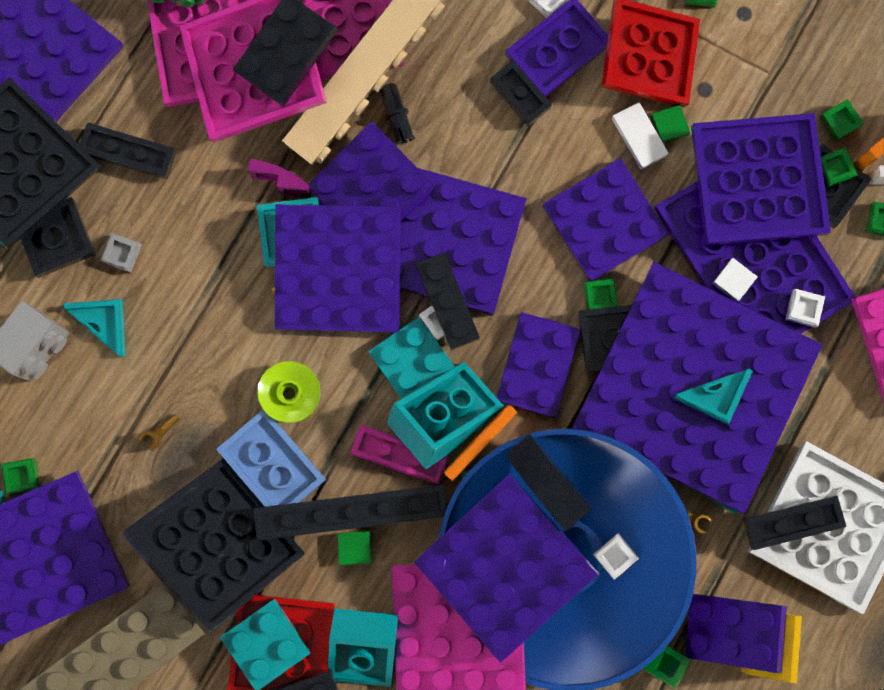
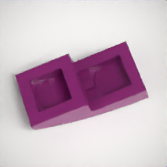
[248,159,311,198]

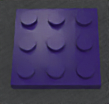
[308,121,435,220]
[542,158,669,281]

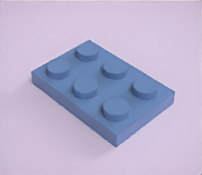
[216,410,326,507]

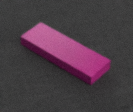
[350,425,449,485]

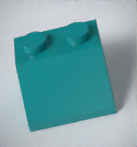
[328,609,398,687]

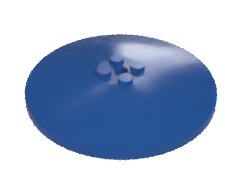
[439,429,697,690]

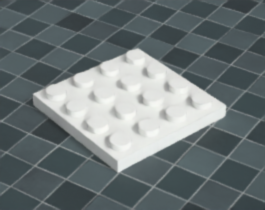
[747,441,884,614]

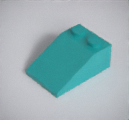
[387,362,504,469]

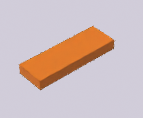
[444,405,518,482]

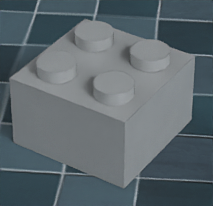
[0,301,69,382]

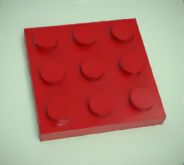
[601,0,700,108]
[227,595,336,690]

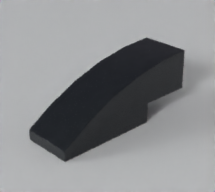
[506,434,593,531]

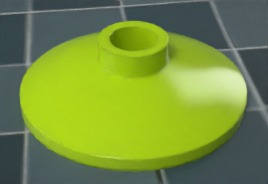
[257,361,321,423]

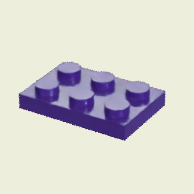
[505,0,608,97]
[496,312,581,419]
[685,594,787,673]

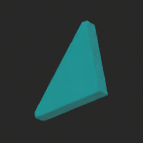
[63,299,126,357]
[673,369,753,424]

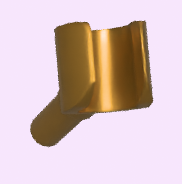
[139,414,180,450]
[687,512,712,534]

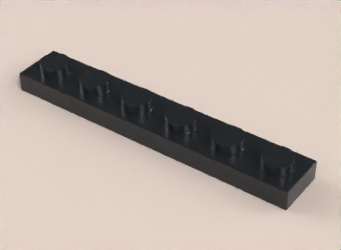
[253,485,447,541]

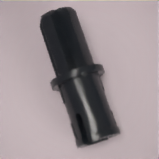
[380,83,415,145]

